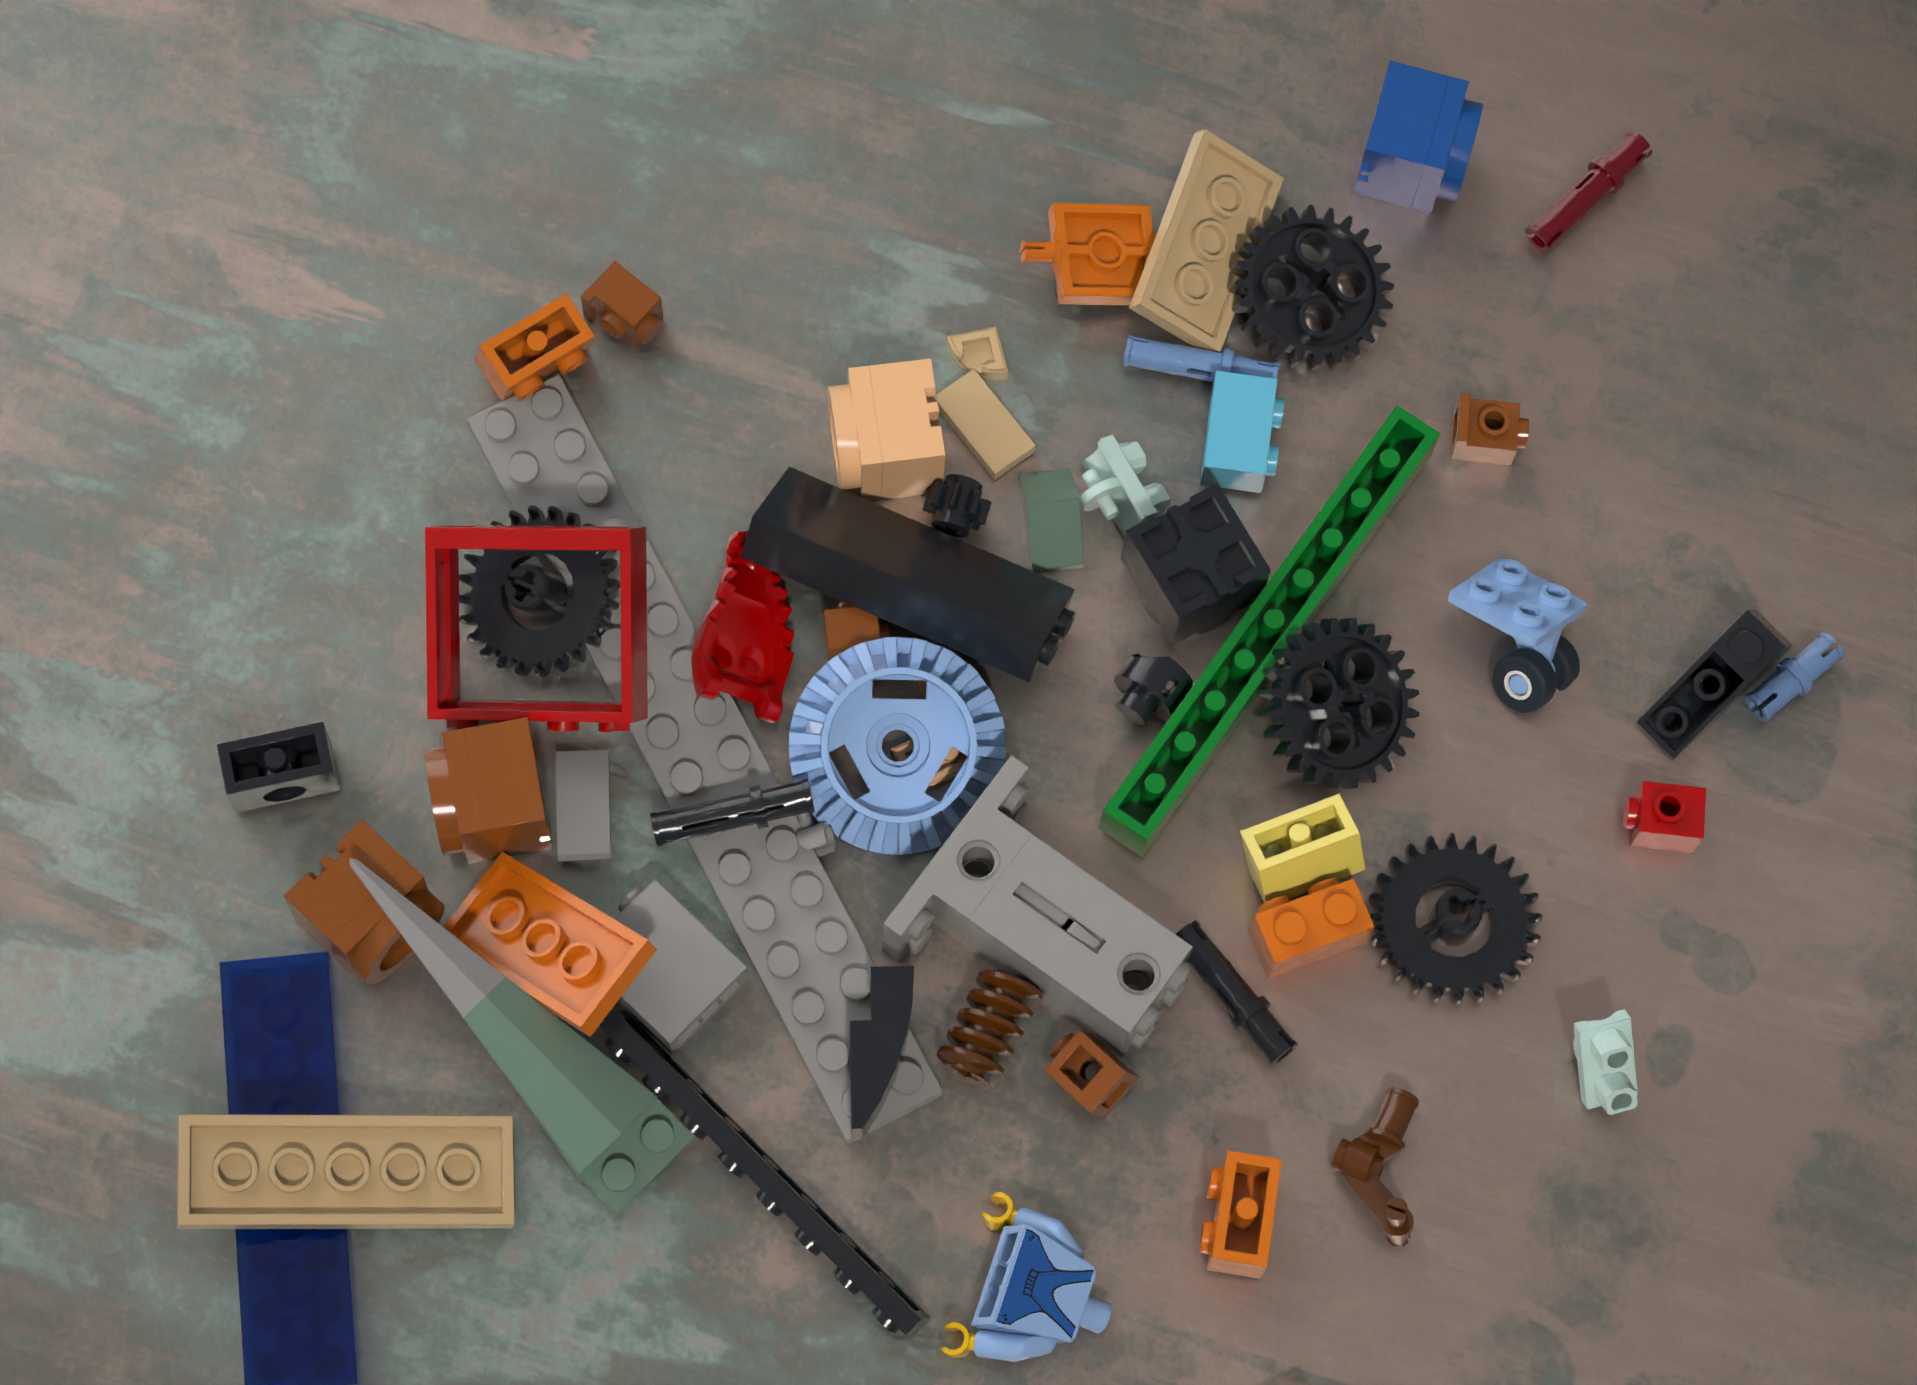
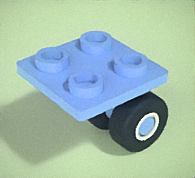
[1448,558,1587,713]

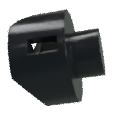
[1114,653,1193,726]

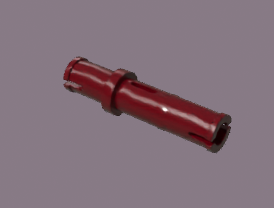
[1525,131,1652,253]

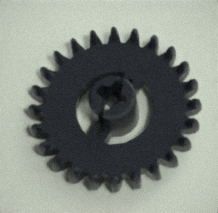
[459,505,620,678]
[1368,832,1543,1006]

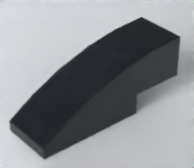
[849,966,914,1140]

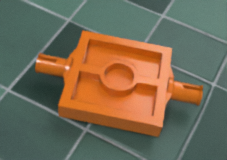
[1019,203,1156,306]

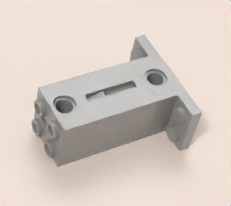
[882,755,1193,1057]

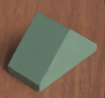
[1018,468,1084,573]

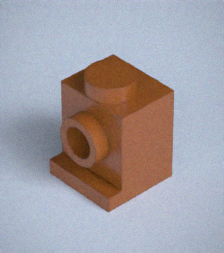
[581,261,663,346]
[1450,393,1529,466]
[1044,1029,1140,1118]

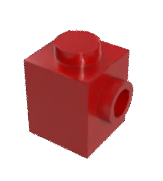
[1623,781,1706,853]

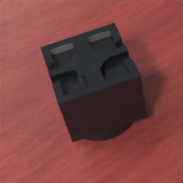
[1120,483,1271,645]

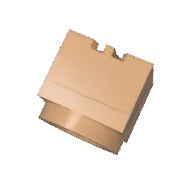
[827,358,946,501]

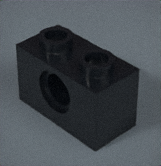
[217,722,341,813]

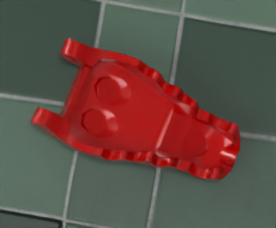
[691,530,794,723]

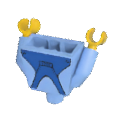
[940,1192,1112,1362]

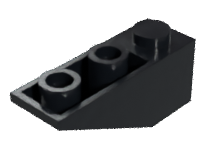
[1637,609,1793,759]

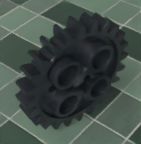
[1229,205,1394,371]
[1258,618,1420,789]

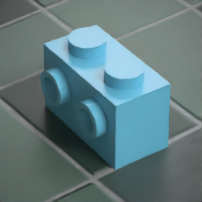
[1200,370,1285,493]

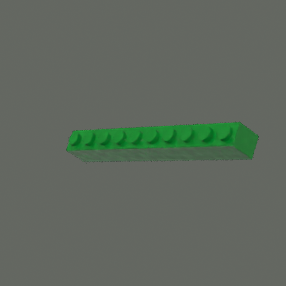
[1099,405,1440,858]

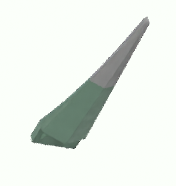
[350,858,695,1215]

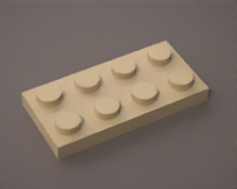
[1129,129,1284,353]

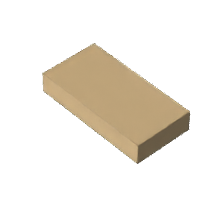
[933,369,1036,480]

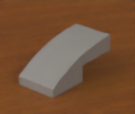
[555,749,612,861]

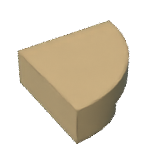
[946,326,1008,380]

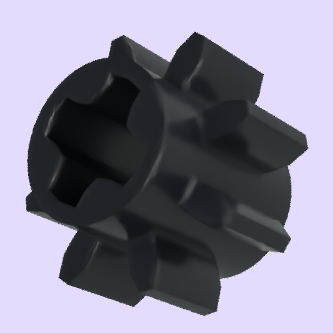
[923,474,992,538]

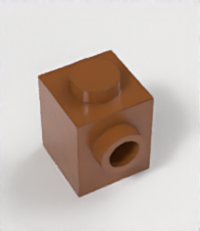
[824,602,890,682]

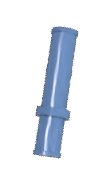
[1123,334,1280,382]

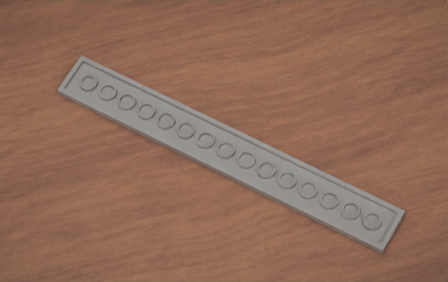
[466,375,943,1145]

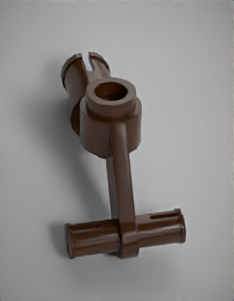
[1332,1087,1419,1247]

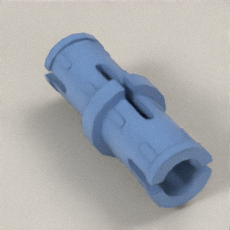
[1744,632,1845,722]

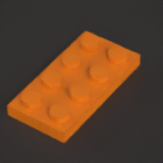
[443,851,657,1037]

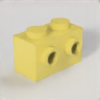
[1240,793,1366,903]

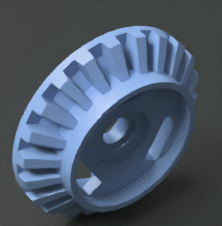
[788,637,1007,855]

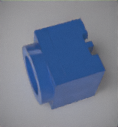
[1353,61,1483,214]

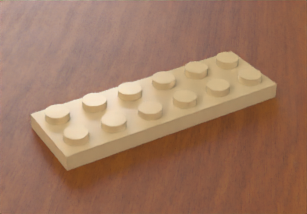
[176,1114,515,1229]

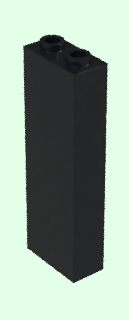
[740,466,1076,682]

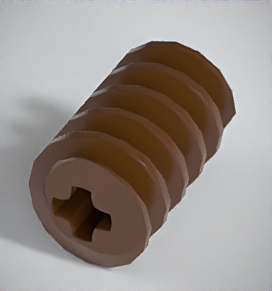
[936,970,1044,1090]

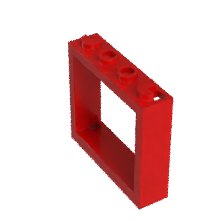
[425,525,648,732]

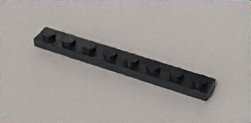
[599,1009,931,1335]

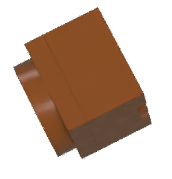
[424,717,553,864]
[283,819,445,984]

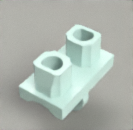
[1080,434,1171,538]
[1573,1009,1638,1115]

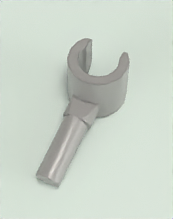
[796,812,837,857]

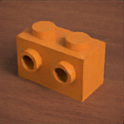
[474,293,595,401]
[1248,878,1375,979]
[1199,1150,1282,1279]

